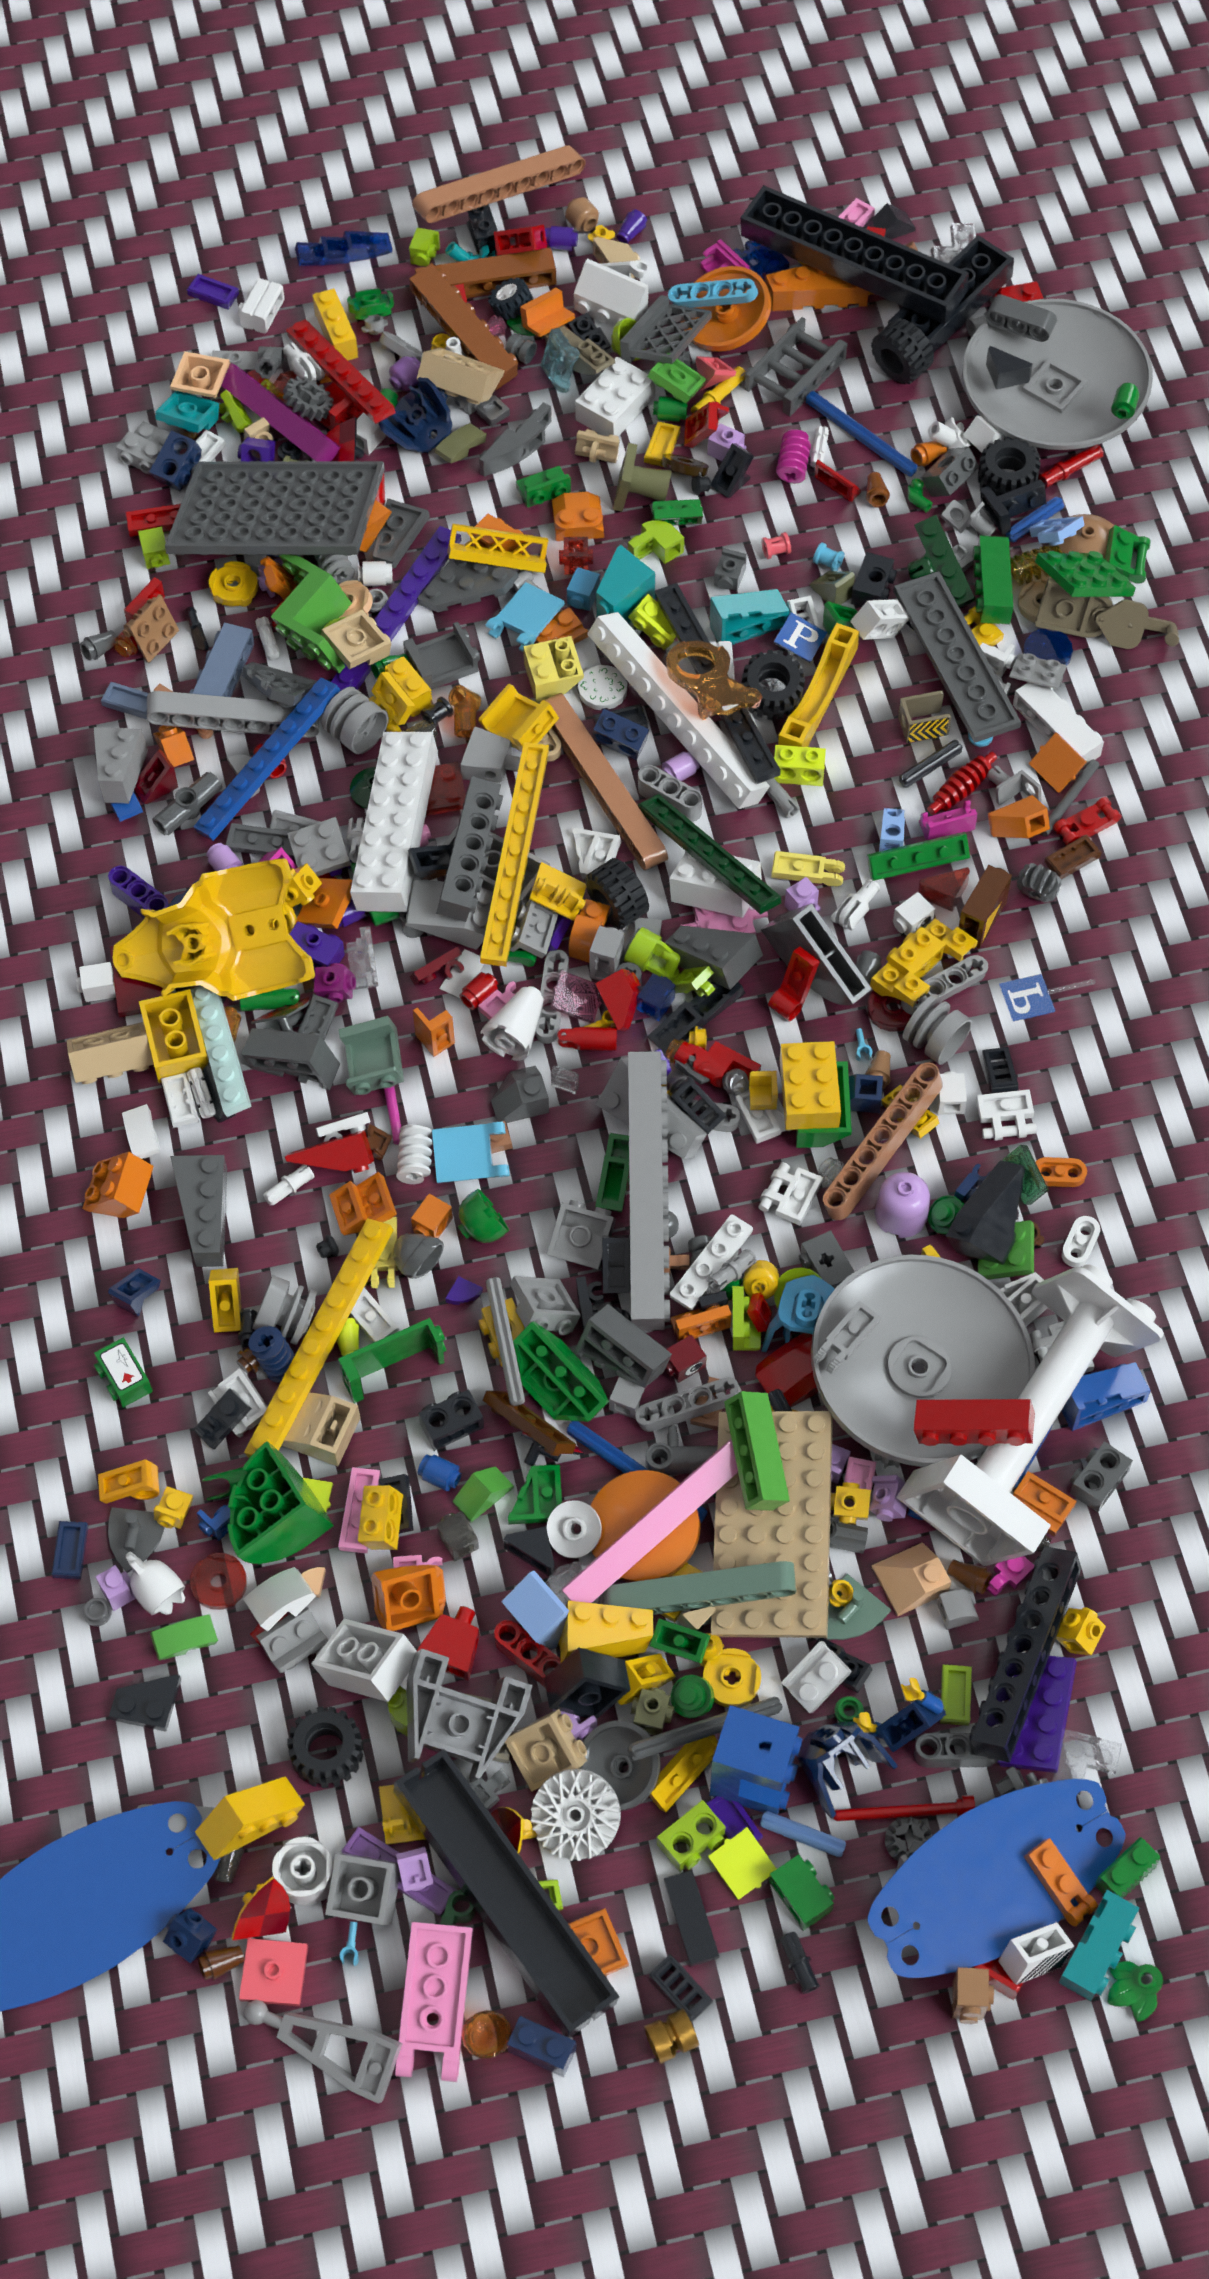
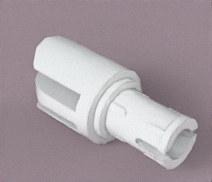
[283,343,325,381]
[346,818,364,863]
[830,879,880,931]

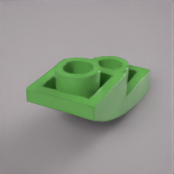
[150,1614,218,1661]

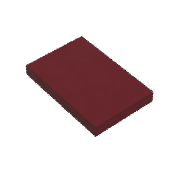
[110,946,168,1017]

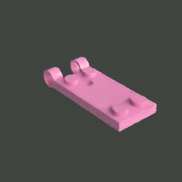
[396,1922,473,2082]

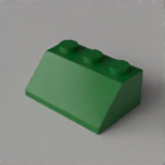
[796,1061,852,1148]

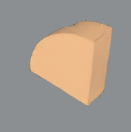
[301,1567,326,1598]

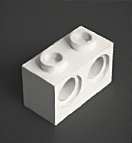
[850,599,909,640]

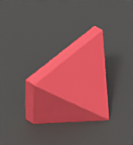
[696,356,736,391]

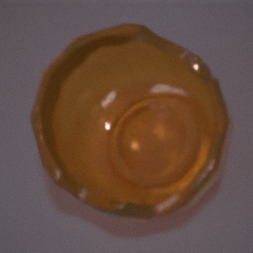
[462,2010,511,2059]

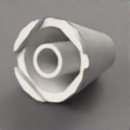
[481,986,544,1061]

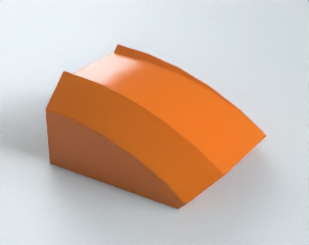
[371,1565,446,1631]

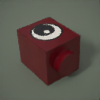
[664,1334,707,1383]

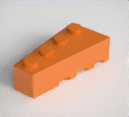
[765,265,869,311]

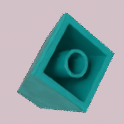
[596,545,655,624]

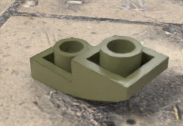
[434,423,487,463]

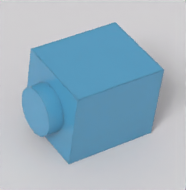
[567,567,600,611]

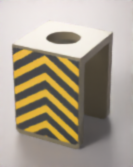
[898,691,951,743]

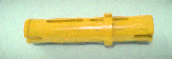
[691,366,745,412]

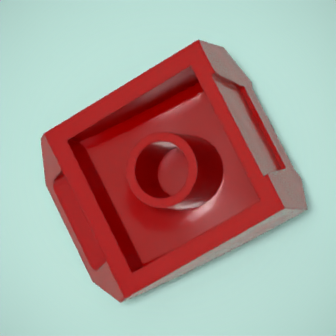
[755,1333,819,1408]

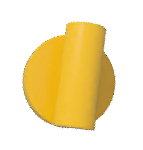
[699,1633,724,1668]

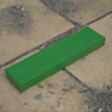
[867,832,970,881]

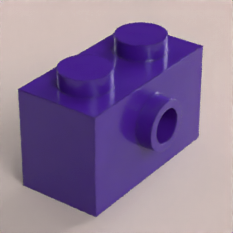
[290,922,345,971]

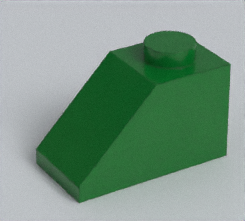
[650,1619,711,1663]

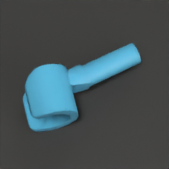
[855,1028,872,1061]
[340,1921,359,1966]

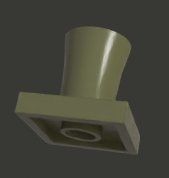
[613,442,671,512]

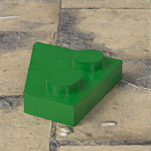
[508,1464,562,1525]

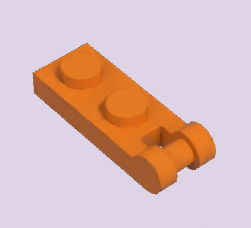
[1023,1838,1098,1927]

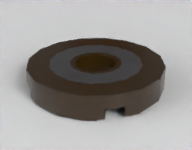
[661,454,709,477]

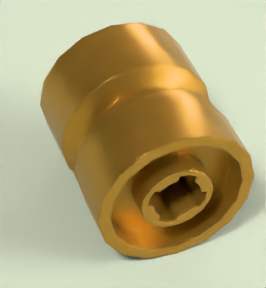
[644,2009,699,2064]

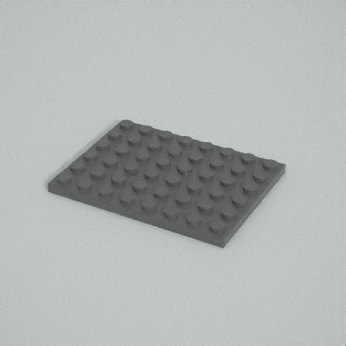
[165,461,385,556]

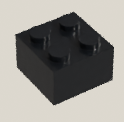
[544,1647,631,1719]

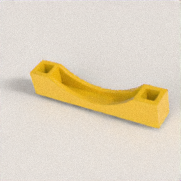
[778,623,860,747]

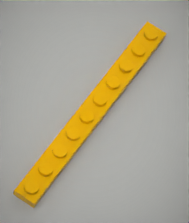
[480,742,549,967]
[244,1218,394,1458]

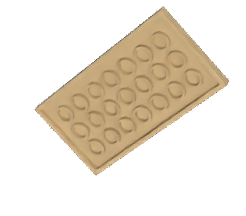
[711,1411,833,1638]

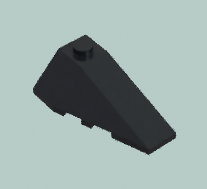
[946,1160,1025,1265]

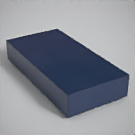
[51,1521,89,1579]

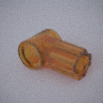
[448,685,481,738]

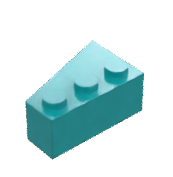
[709,589,790,645]
[1058,1890,1140,2001]

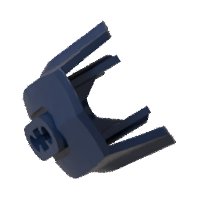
[378,377,453,453]
[796,1721,898,1819]

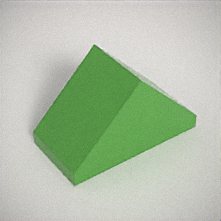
[453,1466,514,1523]

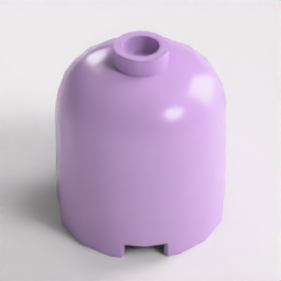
[875,1172,930,1238]

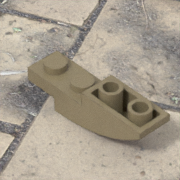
[545,325,615,375]

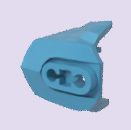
[761,1275,835,1352]

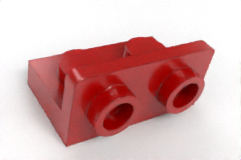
[684,402,729,448]

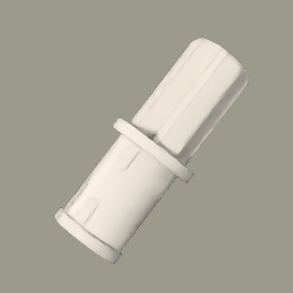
[263,1164,314,1205]

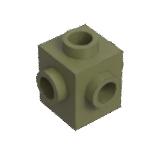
[630,1688,674,1736]

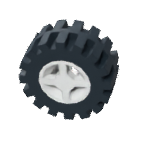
[488,278,533,320]

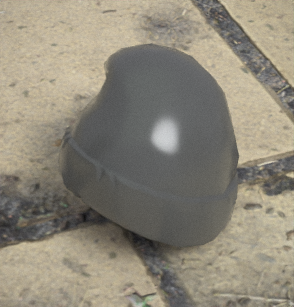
[393,1233,444,1279]

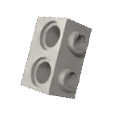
[589,926,624,981]

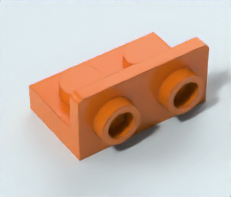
[670,1305,732,1342]

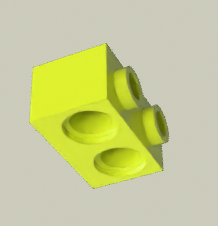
[774,745,826,786]

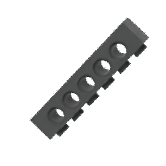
[436,776,503,922]

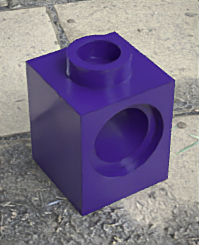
[237,437,275,462]

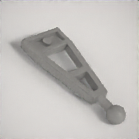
[244,2000,403,2104]

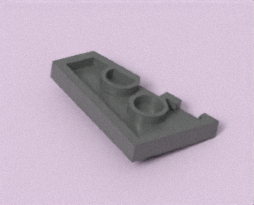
[372,498,430,568]

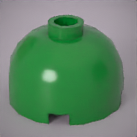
[458,1189,509,1243]

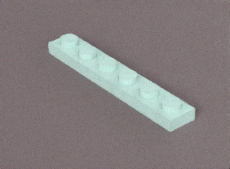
[191,985,252,1117]

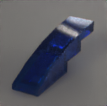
[295,231,393,266]

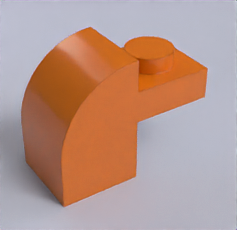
[569,899,610,963]

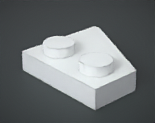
[573,828,622,879]

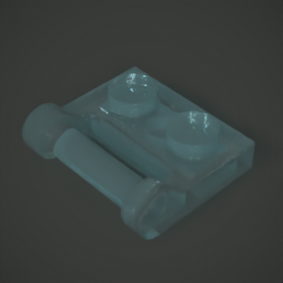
[541,328,580,393]

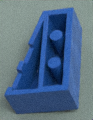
[1061,1362,1151,1431]

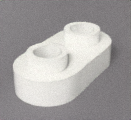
[1062,1216,1100,1267]

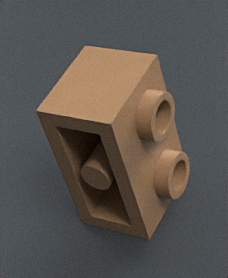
[952,1967,994,2024]

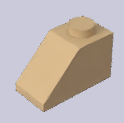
[593,237,640,278]

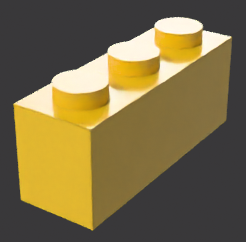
[312,288,358,360]

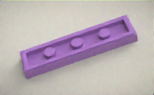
[341,1826,456,1917]

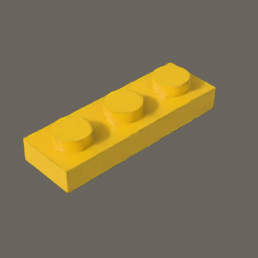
[649,1735,718,1812]

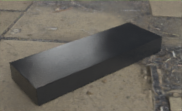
[664,1870,719,1967]

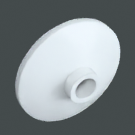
[547,1500,602,1558]

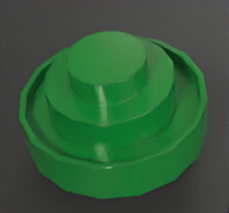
[928,1195,964,1236]
[670,1675,714,1719]

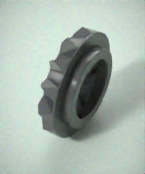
[885,1816,932,1861]

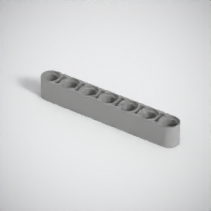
[147,691,319,738]

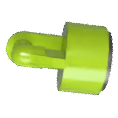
[623,927,681,981]

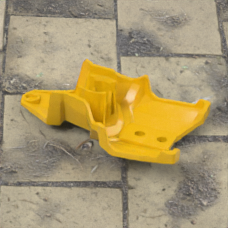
[113,858,315,1001]

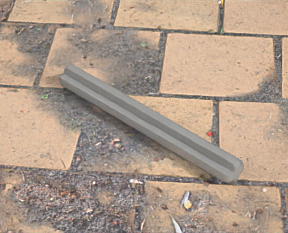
[486,1277,525,1406]

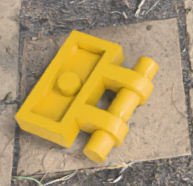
[369,672,415,732]

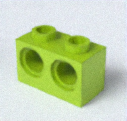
[657,1800,726,1872]

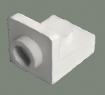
[980,643,1017,677]

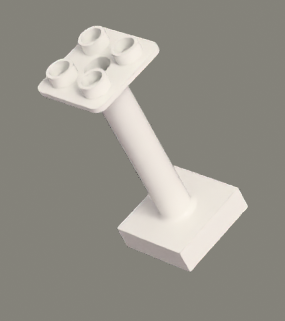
[896,1264,1164,1566]

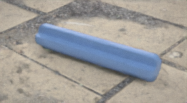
[760,1811,846,1857]

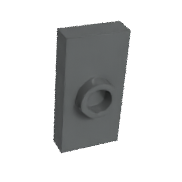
[298,994,338,1040]

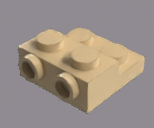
[321,610,391,669]
[505,1709,587,1791]

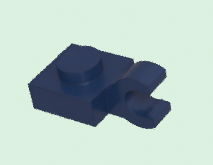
[954,1164,991,1204]

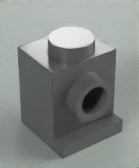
[714,548,747,591]

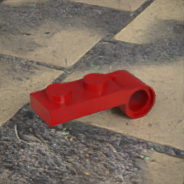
[768,946,820,1022]

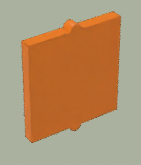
[1029,732,1087,793]

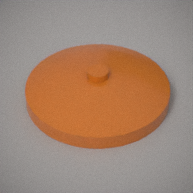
[680,266,772,352]
[590,1470,700,1582]

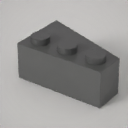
[574,1304,672,1388]

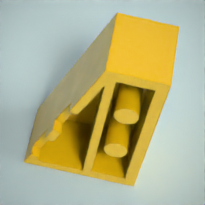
[561,1601,653,1662]
[195,1776,305,1861]

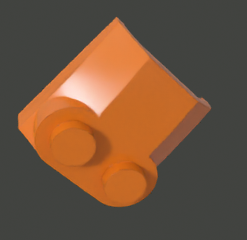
[552,491,604,541]

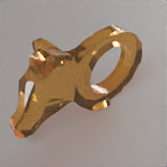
[666,640,762,720]

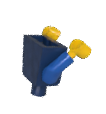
[853,1678,946,1753]

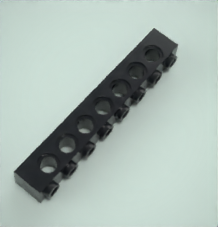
[969,1546,1082,1763]

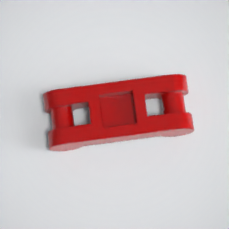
[1053,797,1122,846]

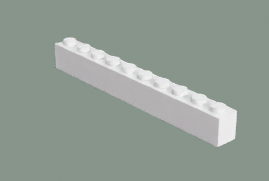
[587,612,770,809]

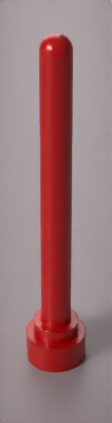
[833,1795,975,1821]

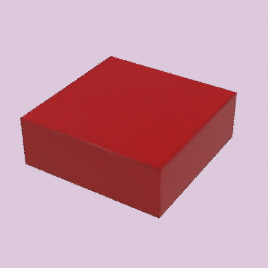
[747,1292,772,1332]

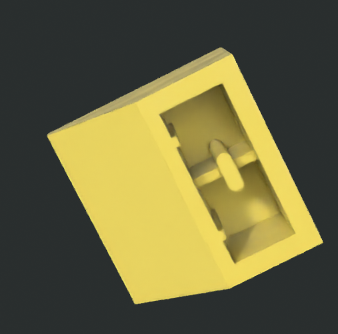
[523,636,584,703]

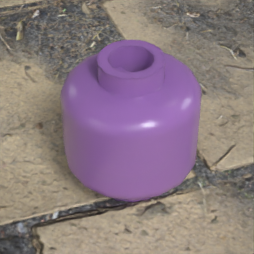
[389,356,420,392]

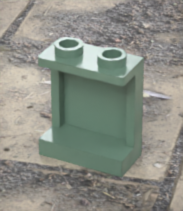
[338,1016,404,1095]

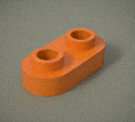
[1032,1157,1087,1187]

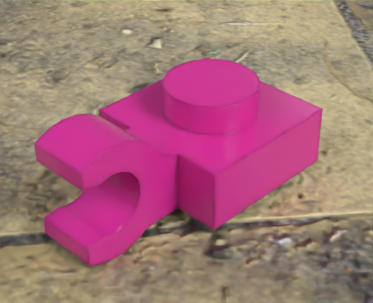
[987,1556,1034,1597]

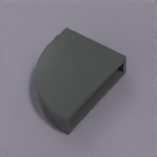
[761,903,872,1005]

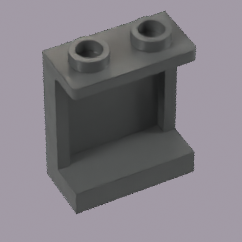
[403,622,480,690]

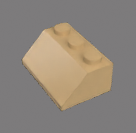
[416,348,504,405]
[67,1022,154,1084]

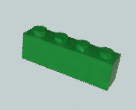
[972,536,1014,624]

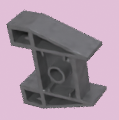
[407,1649,533,1782]

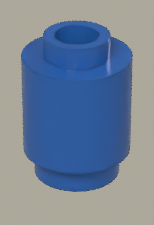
[417,1454,462,1491]

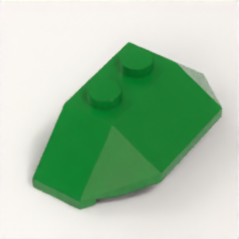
[513,1321,609,1422]

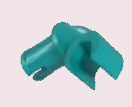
[445,241,496,262]

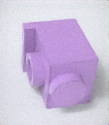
[785,877,821,912]
[869,1475,907,1521]
[95,1565,136,1611]

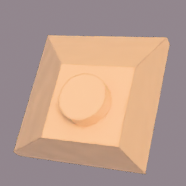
[170,352,230,398]
[872,1543,951,1616]

